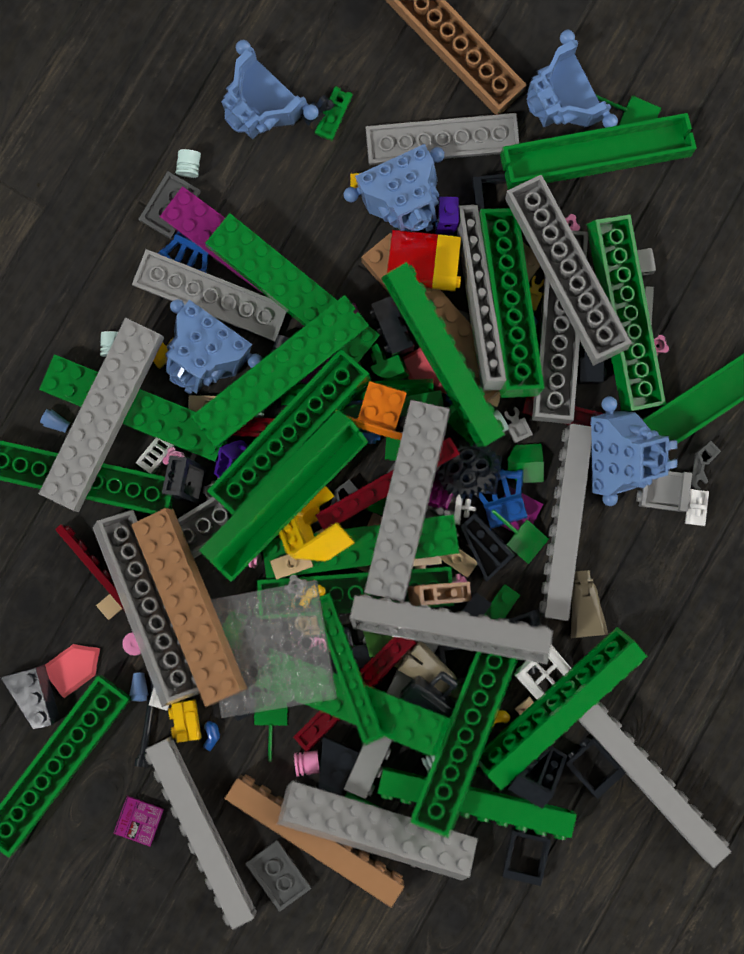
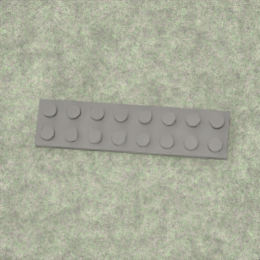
[366,113,519,165]
[132,249,286,342]

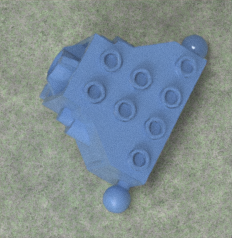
[526,30,618,128]
[221,40,318,139]
[344,144,445,233]
[165,299,263,395]
[591,396,677,506]

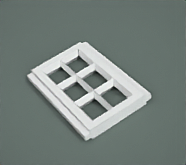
[514,645,571,699]

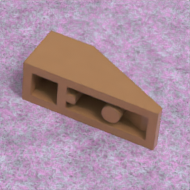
[408,582,471,606]

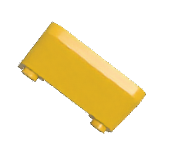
[279,486,354,561]

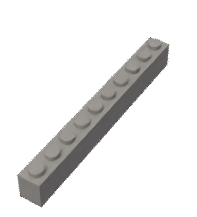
[456,205,506,391]
[344,640,439,799]

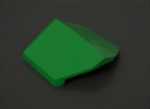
[508,444,544,483]

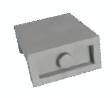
[636,471,692,512]

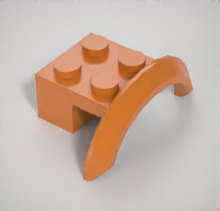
[344,380,407,440]

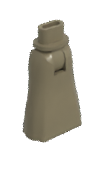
[571,570,608,638]
[397,641,463,701]

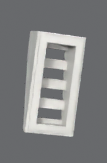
[136,438,174,474]

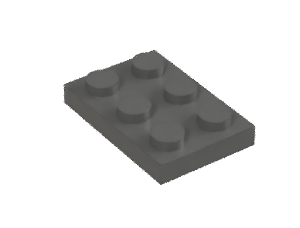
[139,171,201,240]
[245,839,312,912]

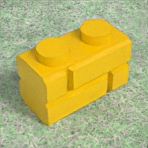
[168,699,201,743]

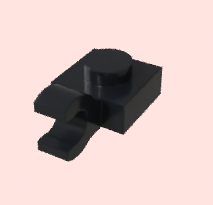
[301,95,335,129]

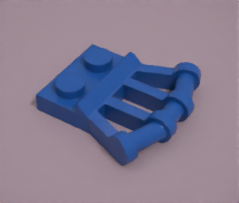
[158,232,209,273]
[479,469,528,529]

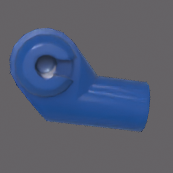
[203,721,220,751]

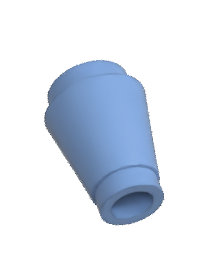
[40,409,70,433]
[129,673,149,702]

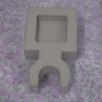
[504,407,533,443]

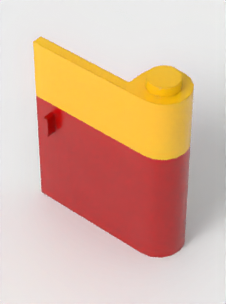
[387,230,461,291]

